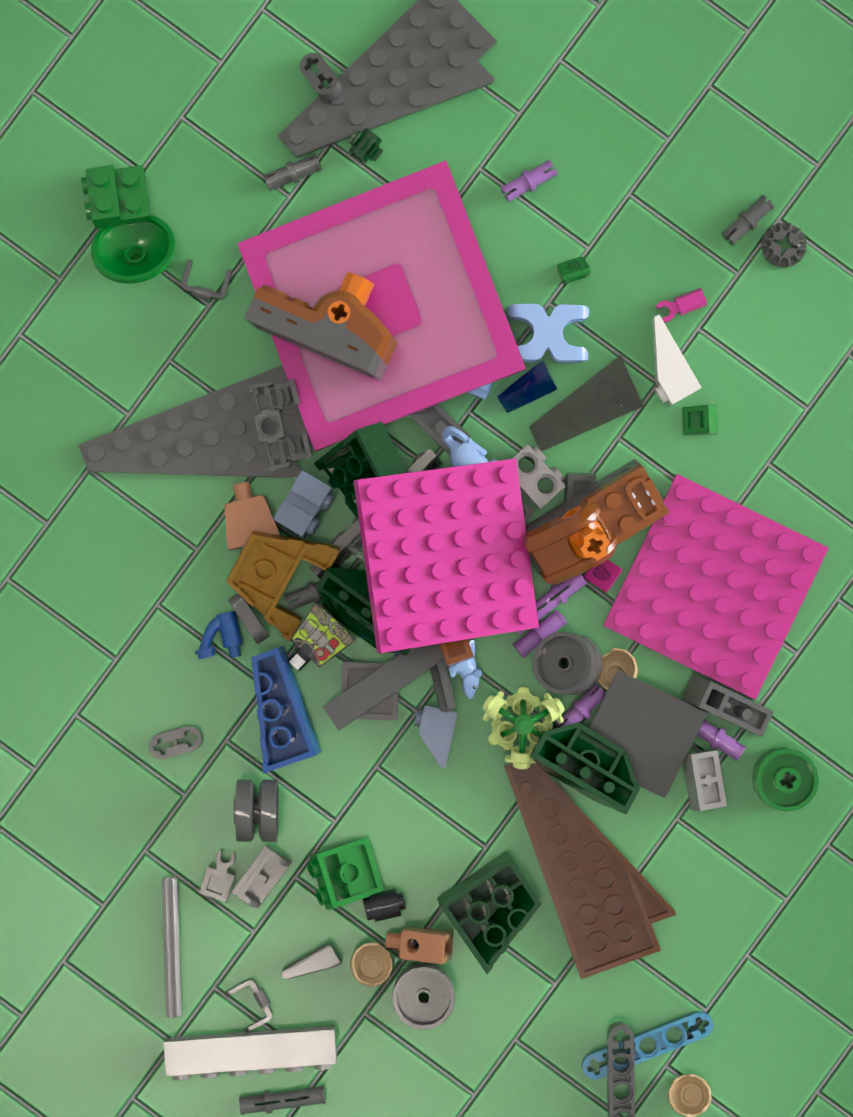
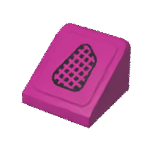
[583,560,623,593]

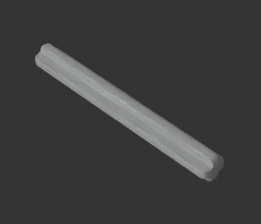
[162,876,182,1018]

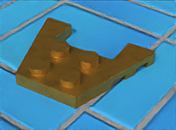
[226,531,341,642]

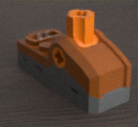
[244,272,398,381]
[523,459,669,585]

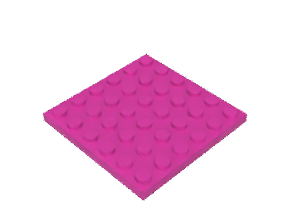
[354,459,539,653]
[602,474,829,700]

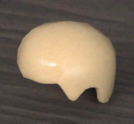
[597,648,639,691]
[350,942,393,987]
[668,1074,712,1117]

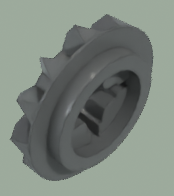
[761,223,807,268]

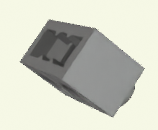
[512,445,566,510]

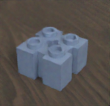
[273,470,335,539]

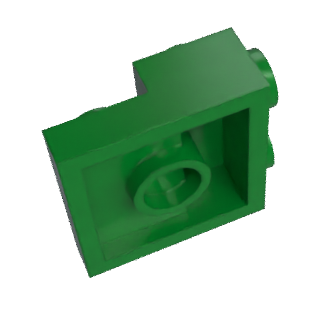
[81,165,151,229]
[307,837,384,909]

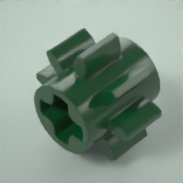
[347,128,383,164]

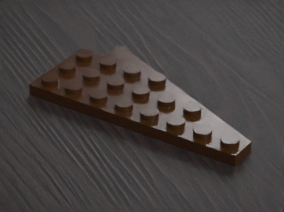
[504,763,676,979]

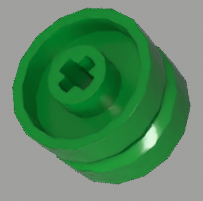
[751,747,819,812]

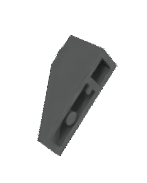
[681,674,774,737]

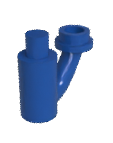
[195,611,243,659]

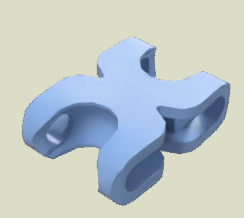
[507,304,589,363]

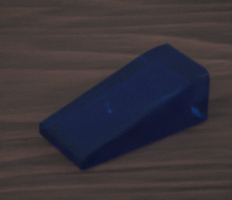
[497,361,557,413]

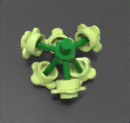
[483,686,564,769]

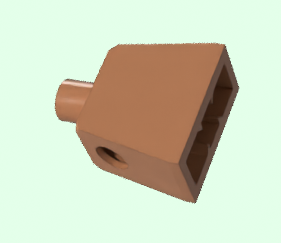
[225,482,281,551]
[385,927,454,964]

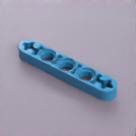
[582,1011,713,1080]

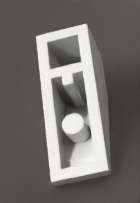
[652,315,702,407]

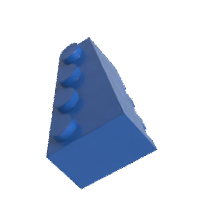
[251,646,322,774]

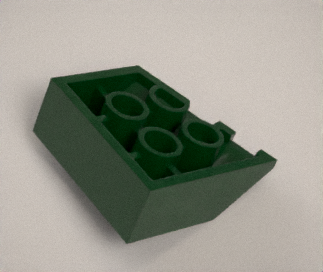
[314,421,407,520]
[437,851,542,974]

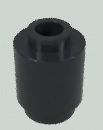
[363,888,406,922]

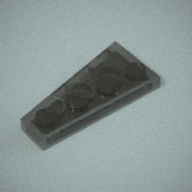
[529,355,643,452]

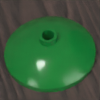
[91,215,176,284]

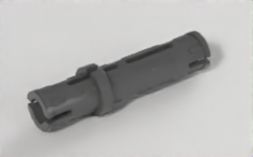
[239,1086,326,1115]

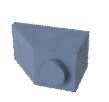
[414,705,458,768]

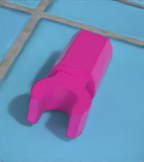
[655,288,707,323]

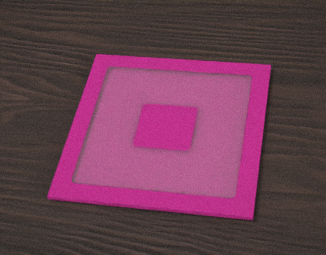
[237,160,526,452]

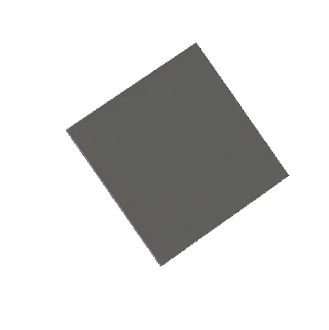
[589,670,708,798]

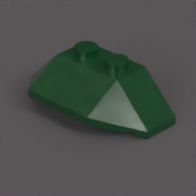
[316,567,412,655]
[529,722,640,814]

